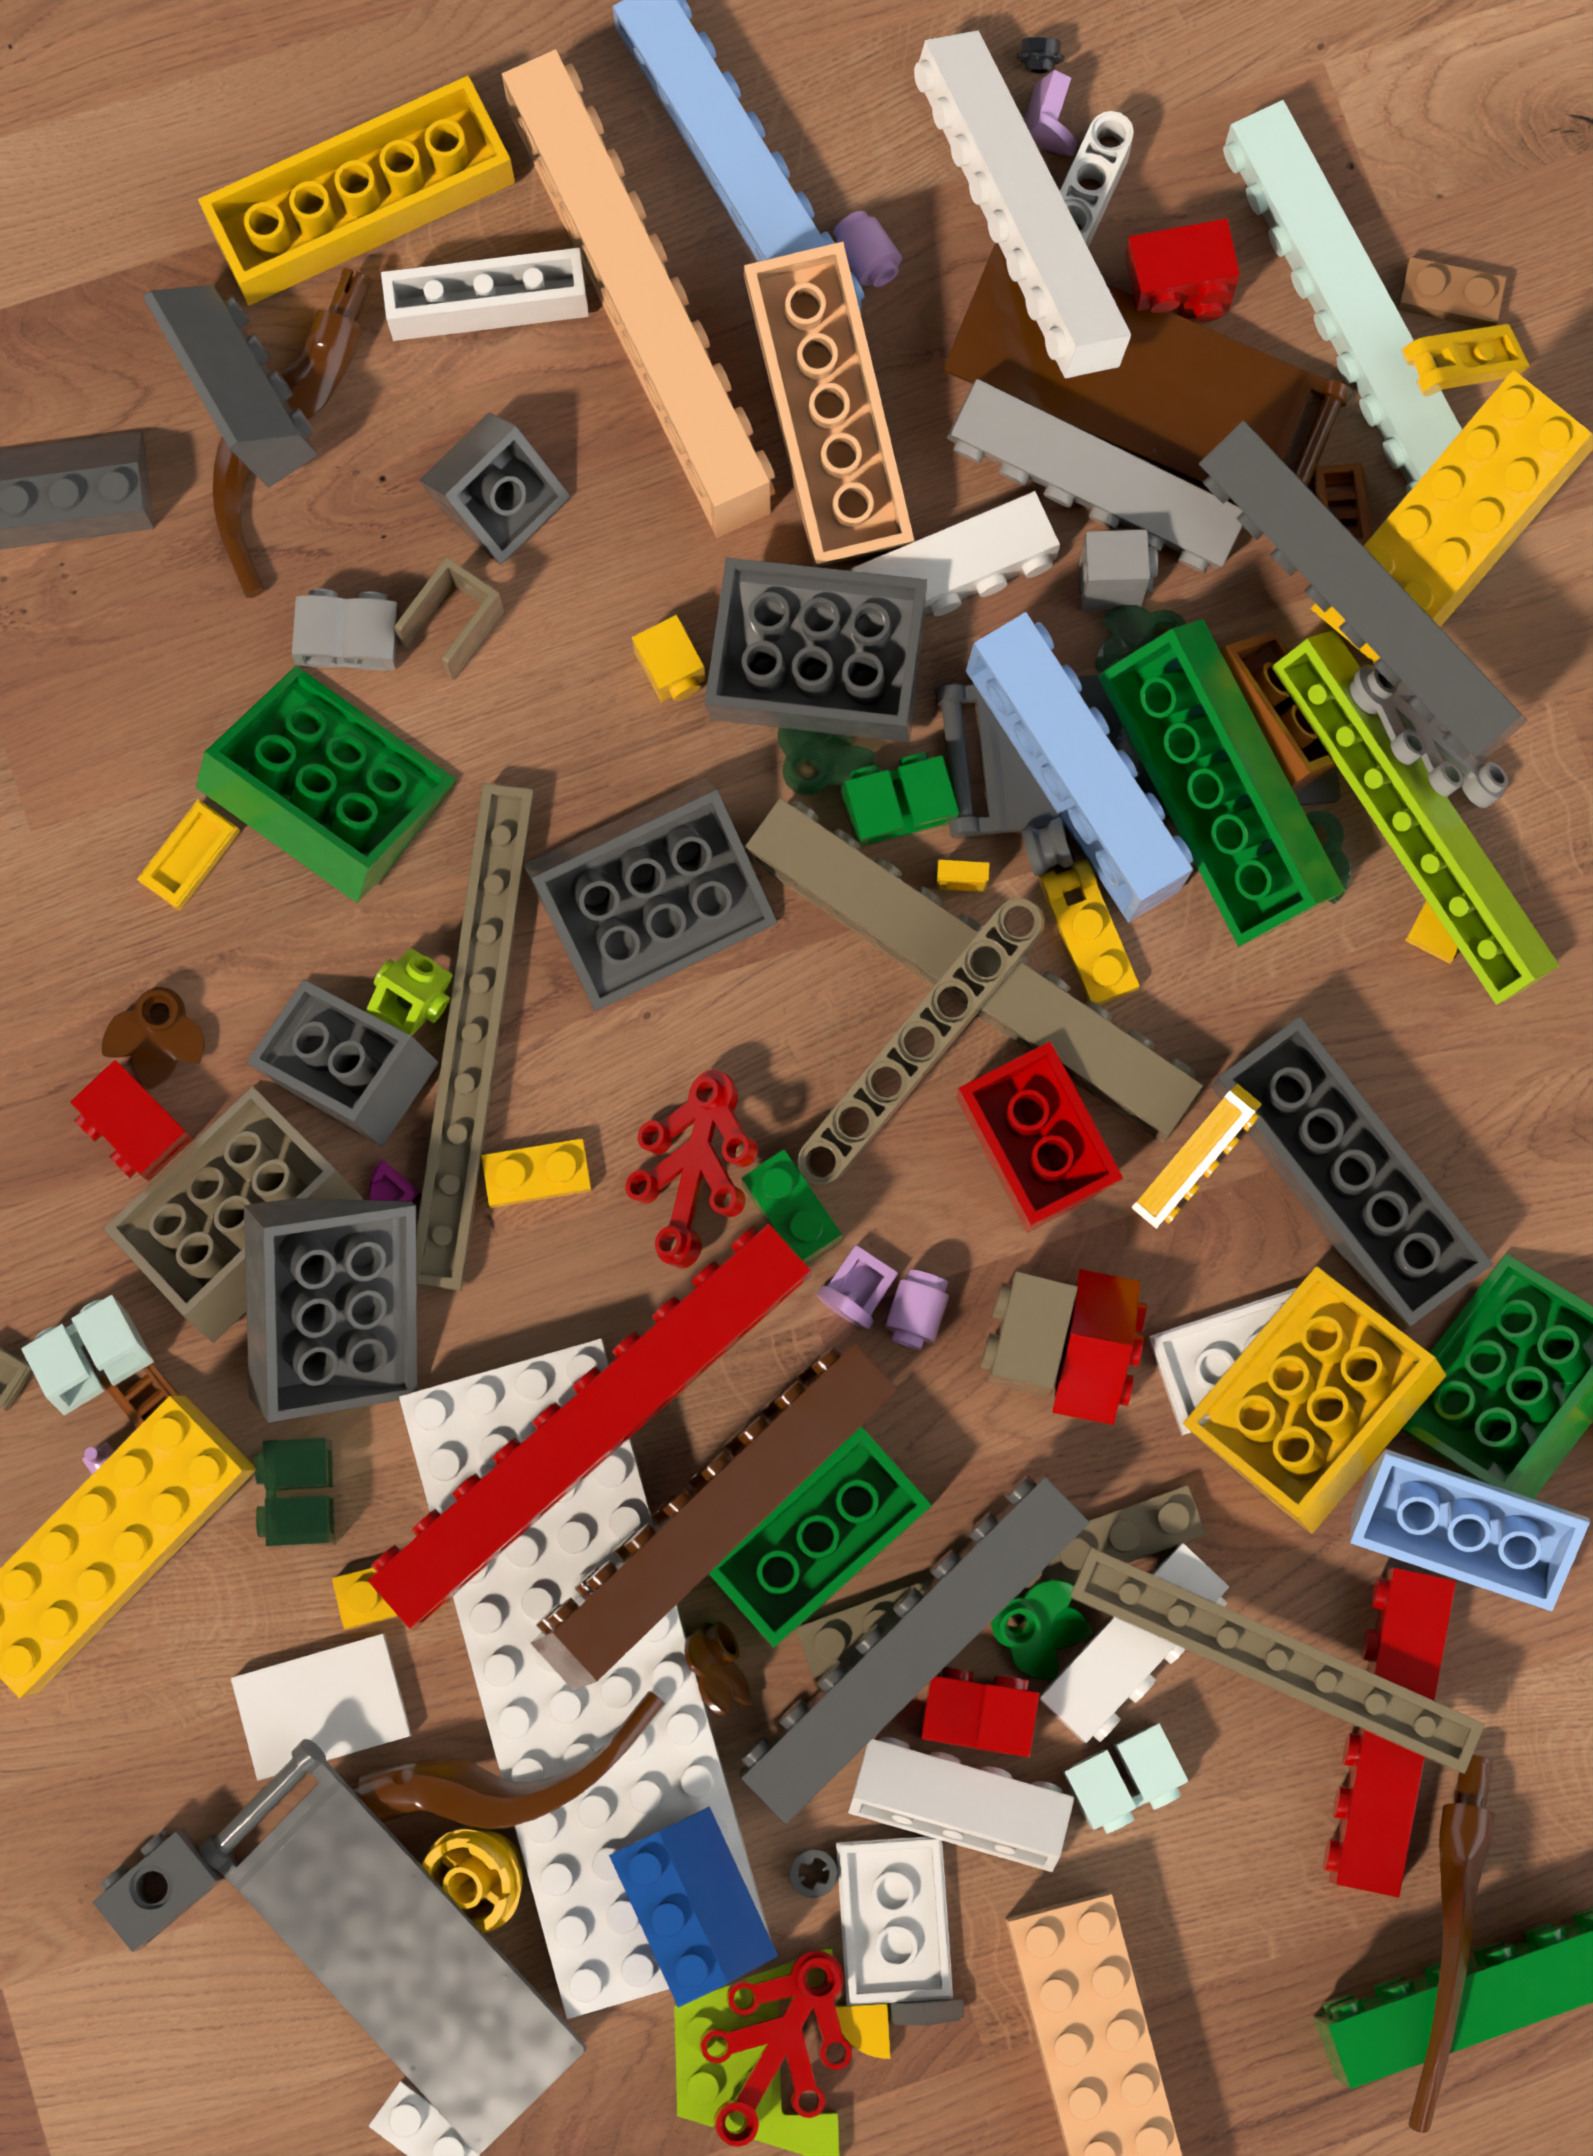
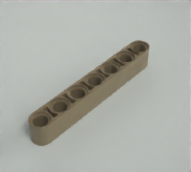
[797,898,1045,1185]

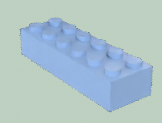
[966,612,1193,923]

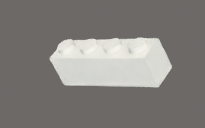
[381,248,589,341]
[851,491,1060,616]
[1039,1543,1229,1743]
[848,1737,1074,1872]

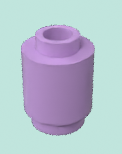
[833,211,902,287]
[885,1269,949,1350]

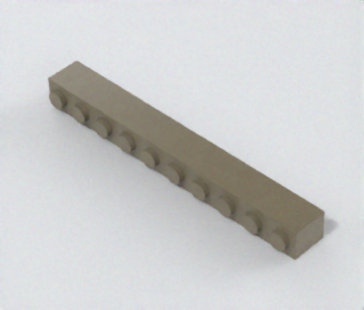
[745,798,1203,1143]

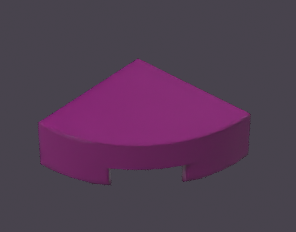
[369,1159,422,1203]

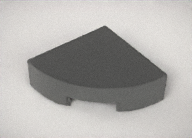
[888,1998,964,2026]

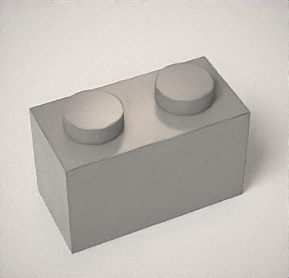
[1079,530,1158,611]

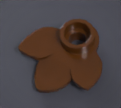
[102,987,205,1089]
[684,1621,752,1716]

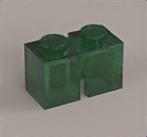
[254,1437,336,1548]

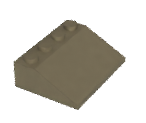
[103,1086,363,1343]

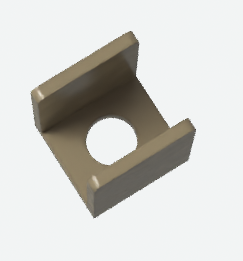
[395,557,505,680]

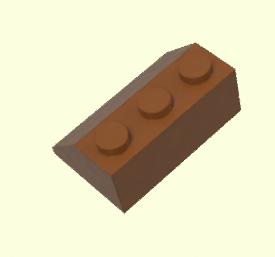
[1220,630,1337,793]

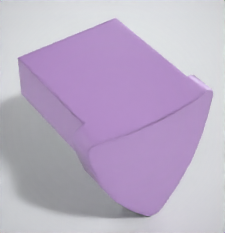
[1024,70,1078,157]
[816,1245,899,1330]

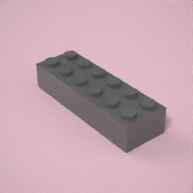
[1211,1016,1493,1332]

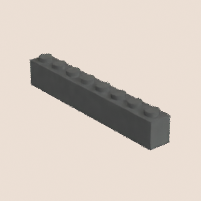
[1199,420,1528,763]
[740,1473,1090,1824]

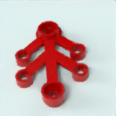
[625,1070,758,1269]
[699,1950,852,2147]

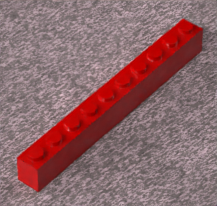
[367,1224,811,1630]

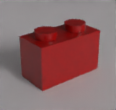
[70,1060,194,1182]

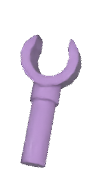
[81,1441,115,1474]

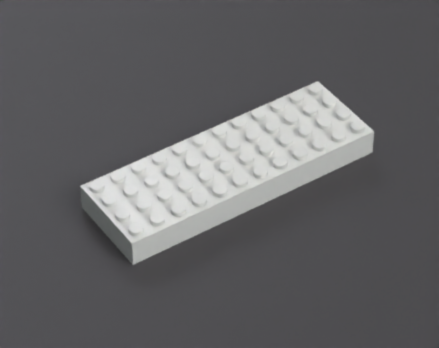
[399,1339,771,2019]

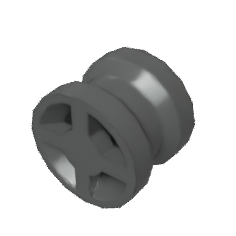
[1022,817,1075,876]

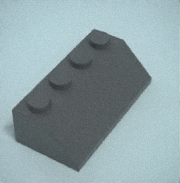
[143,285,318,488]
[0,431,154,550]

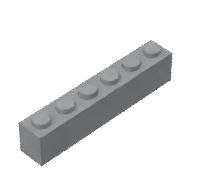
[946,379,1243,573]

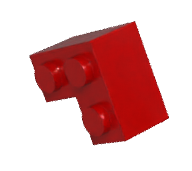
[1125,218,1240,322]
[1052,1269,1147,1425]
[920,1667,1040,1758]

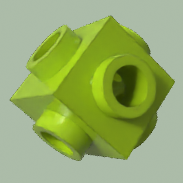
[365,948,453,1036]

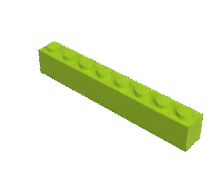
[1272,630,1560,1006]

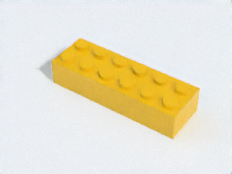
[198,75,515,306]
[1311,369,1593,662]
[0,1395,257,1699]

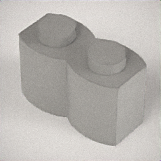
[292,589,400,671]

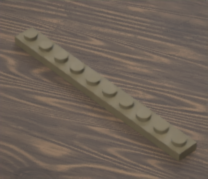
[416,783,535,1292]

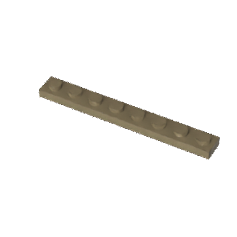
[796,1485,1206,1678]
[1069,1547,1485,1774]

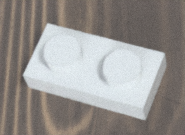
[369,2079,480,2156]

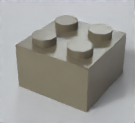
[980,1272,1078,1398]

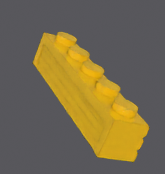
[1132,1083,1262,1229]

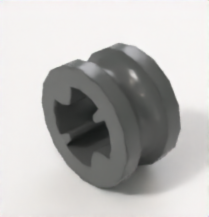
[790,1848,838,1898]

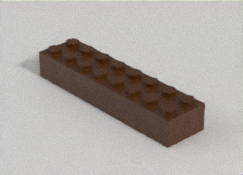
[530,1343,898,1691]

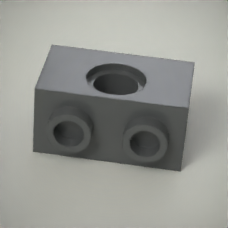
[93,1829,224,1952]

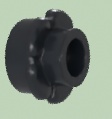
[1016,37,1065,74]

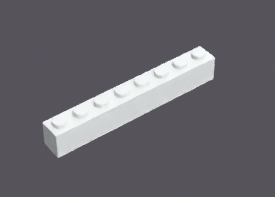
[914,30,1131,378]

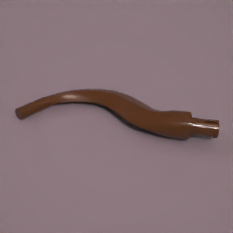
[213,268,373,598]
[351,1691,665,1829]
[1408,1755,1495,2133]

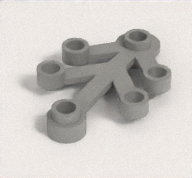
[1350,665,1508,808]

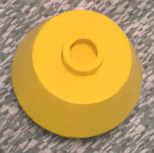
[422,1829,525,1933]

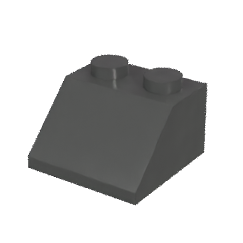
[419,412,571,565]

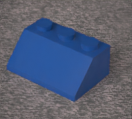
[609,1806,778,2008]

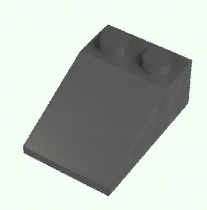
[246,979,439,1147]

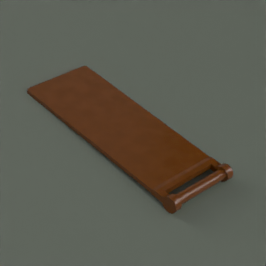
[943,243,1352,488]

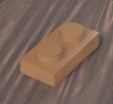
[1397,257,1507,328]

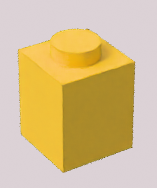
[632,615,706,703]

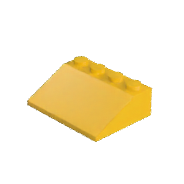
[1182,1266,1446,1534]

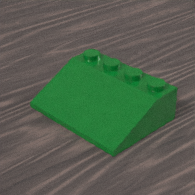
[195,665,457,903]
[1401,1253,1593,1499]

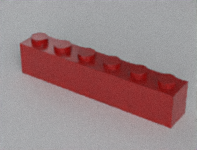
[1323,1568,1456,1898]

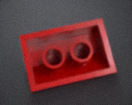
[956,1041,1123,1233]

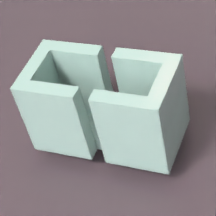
[21,1295,154,1415]
[1062,1723,1189,1834]

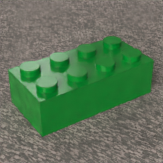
[709,1426,932,1649]

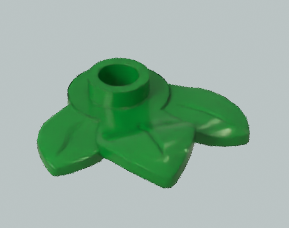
[990,1579,1093,1680]

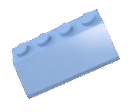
[1350,1449,1590,1612]

